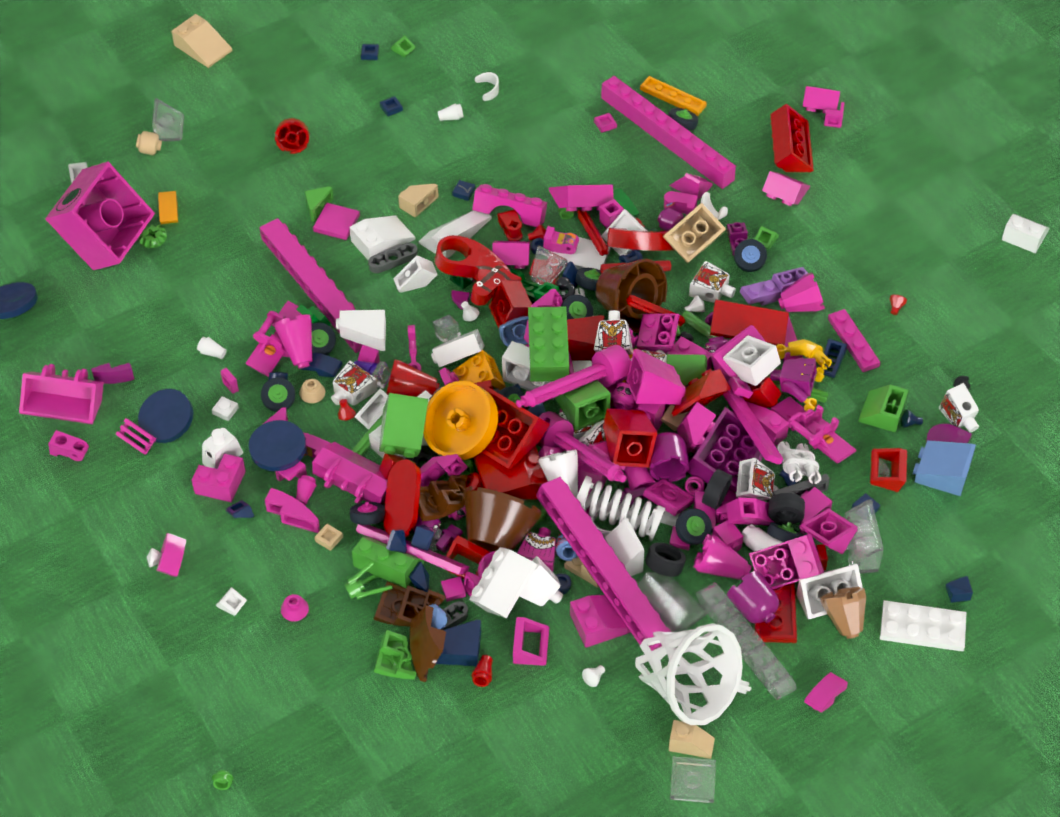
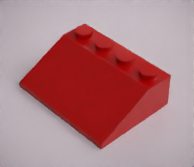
[481,384,550,469]
[473,445,548,499]

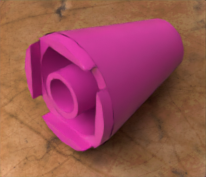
[274,314,312,369]

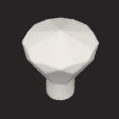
[684,296,705,312]
[461,301,479,322]
[147,548,162,567]
[582,665,605,687]

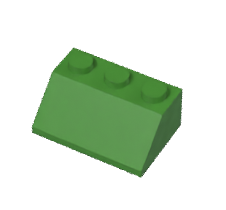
[352,536,425,588]

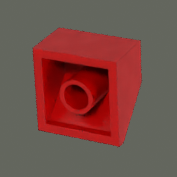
[489,280,532,328]

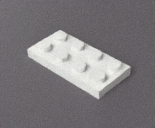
[880,600,966,651]

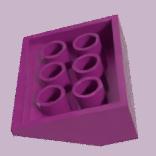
[687,407,773,492]

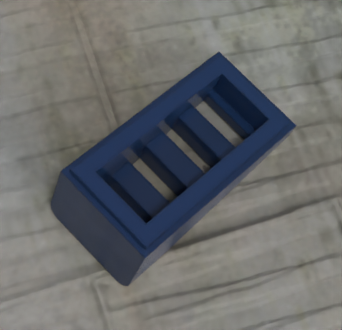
[818,339,847,378]

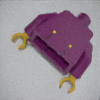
[770,358,824,412]

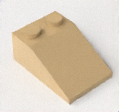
[172,14,232,68]
[663,203,726,263]

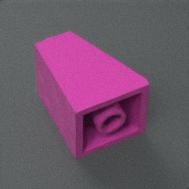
[626,349,686,405]

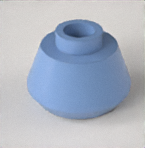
[429,604,447,629]

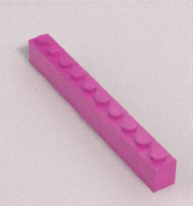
[601,76,736,189]
[259,218,362,353]
[536,477,671,651]

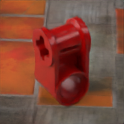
[497,209,523,241]

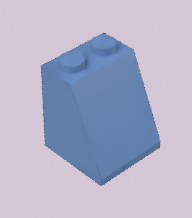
[913,440,976,496]

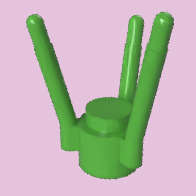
[344,562,392,600]

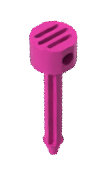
[516,345,631,408]
[537,411,627,482]

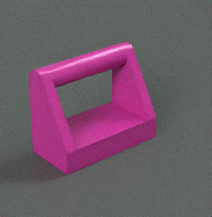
[513,617,550,666]

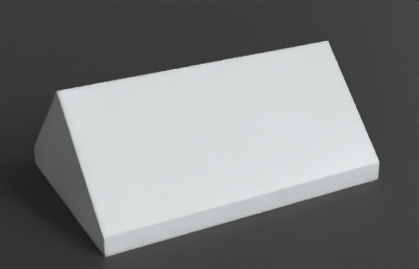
[796,564,863,619]

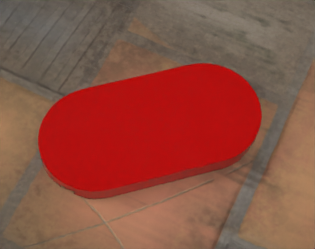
[384,459,421,537]

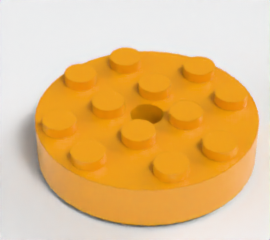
[423,381,498,460]

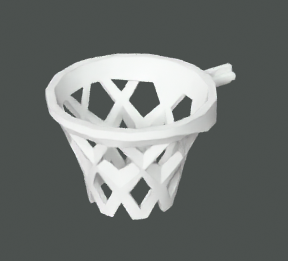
[635,623,751,725]

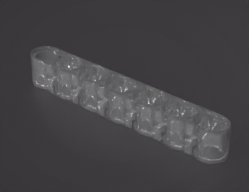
[696,582,796,700]

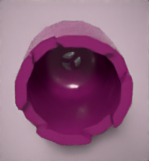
[650,432,689,482]
[727,571,779,624]

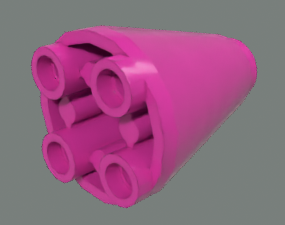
[693,534,752,580]

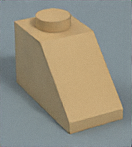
[398,184,438,218]
[669,720,715,759]

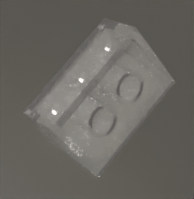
[844,499,883,574]
[637,572,708,632]

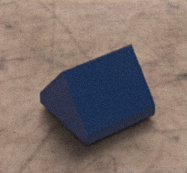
[411,525,434,551]

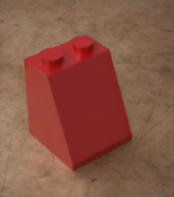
[567,315,605,361]
[603,408,657,468]

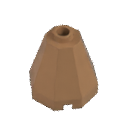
[820,586,866,639]

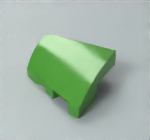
[373,630,416,679]

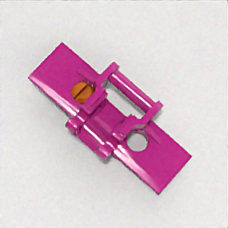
[246,300,302,377]
[771,397,856,464]

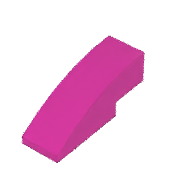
[265,488,320,533]

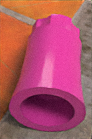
[624,466,656,491]

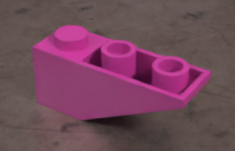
[726,497,776,526]

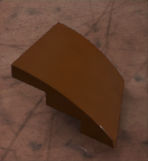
[418,475,468,521]
[373,581,446,627]
[410,605,446,682]

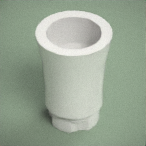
[742,524,783,552]

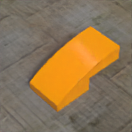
[158,191,179,224]

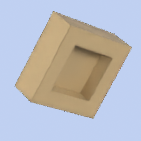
[314,524,343,551]

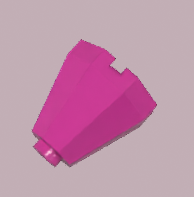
[778,272,825,312]

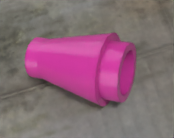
[296,475,316,506]

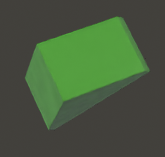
[305,186,334,222]

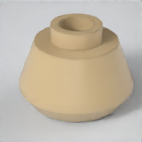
[299,379,325,403]

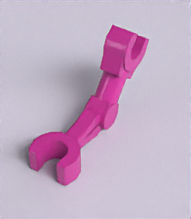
[407,325,422,371]

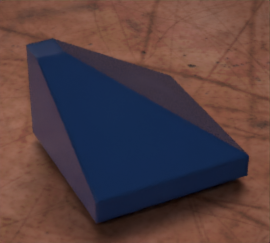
[225,500,254,518]
[386,529,407,553]
[409,562,429,592]

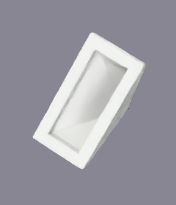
[355,389,388,430]

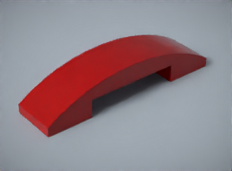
[607,228,675,251]

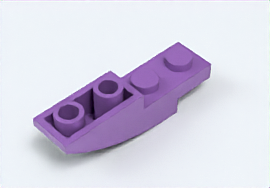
[740,267,808,306]

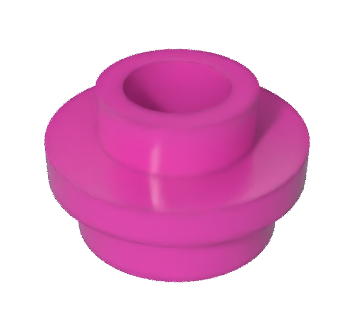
[685,476,705,496]

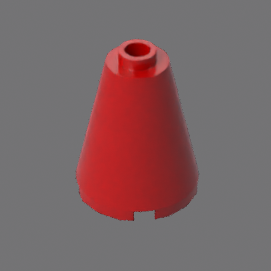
[386,359,440,397]

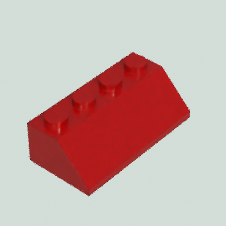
[770,104,814,172]

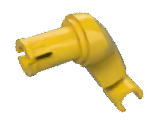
[776,339,832,369]

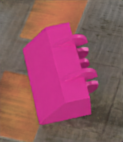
[19,364,104,424]
[312,442,387,505]

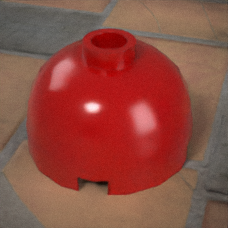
[275,118,310,154]

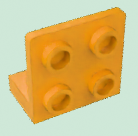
[453,350,506,390]

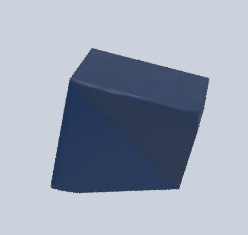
[945,576,973,603]

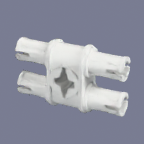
[777,441,821,484]

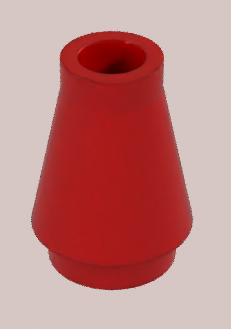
[471,655,493,687]

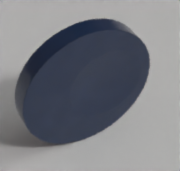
[0,282,38,319]
[138,389,193,443]
[249,420,306,471]

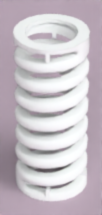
[577,476,666,541]

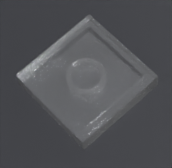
[670,756,716,803]

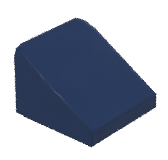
[563,261,578,289]

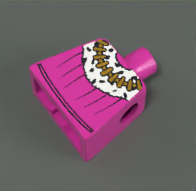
[517,527,556,572]

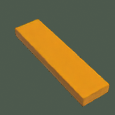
[640,76,707,116]

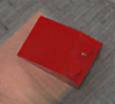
[672,369,731,417]

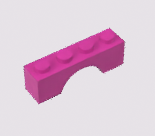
[472,184,548,227]

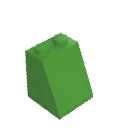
[555,380,611,431]
[379,393,428,458]

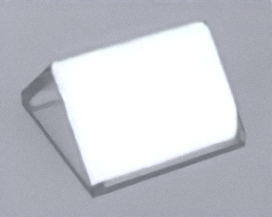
[152,98,184,141]

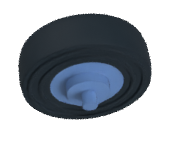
[734,239,767,272]

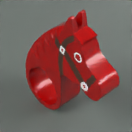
[435,235,522,306]

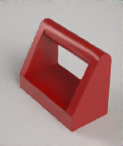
[870,448,907,492]
[442,535,490,580]

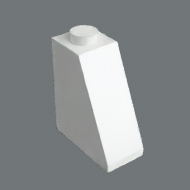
[336,310,386,351]
[431,329,485,367]

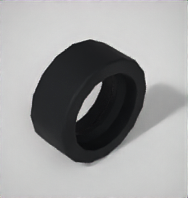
[702,469,732,509]
[645,542,686,577]

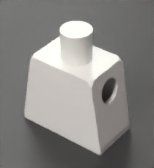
[202,428,243,469]
[520,556,563,606]

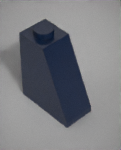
[436,620,482,666]

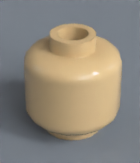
[136,131,162,155]

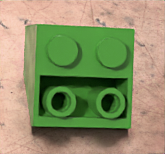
[858,385,909,433]

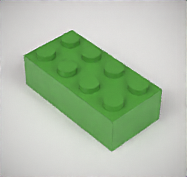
[528,307,569,382]

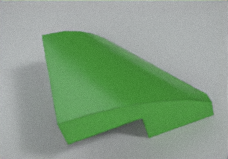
[667,354,707,387]

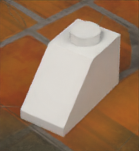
[393,256,437,293]

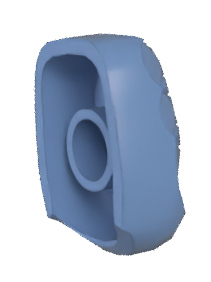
[499,316,528,347]

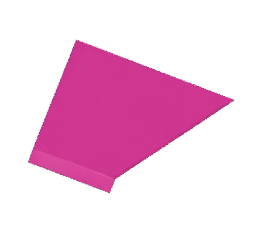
[669,173,713,201]

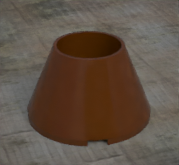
[596,259,667,333]
[464,487,542,551]

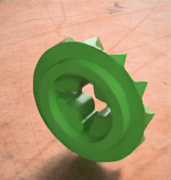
[138,224,167,248]

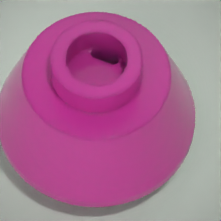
[281,594,309,621]

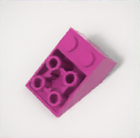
[749,534,824,589]

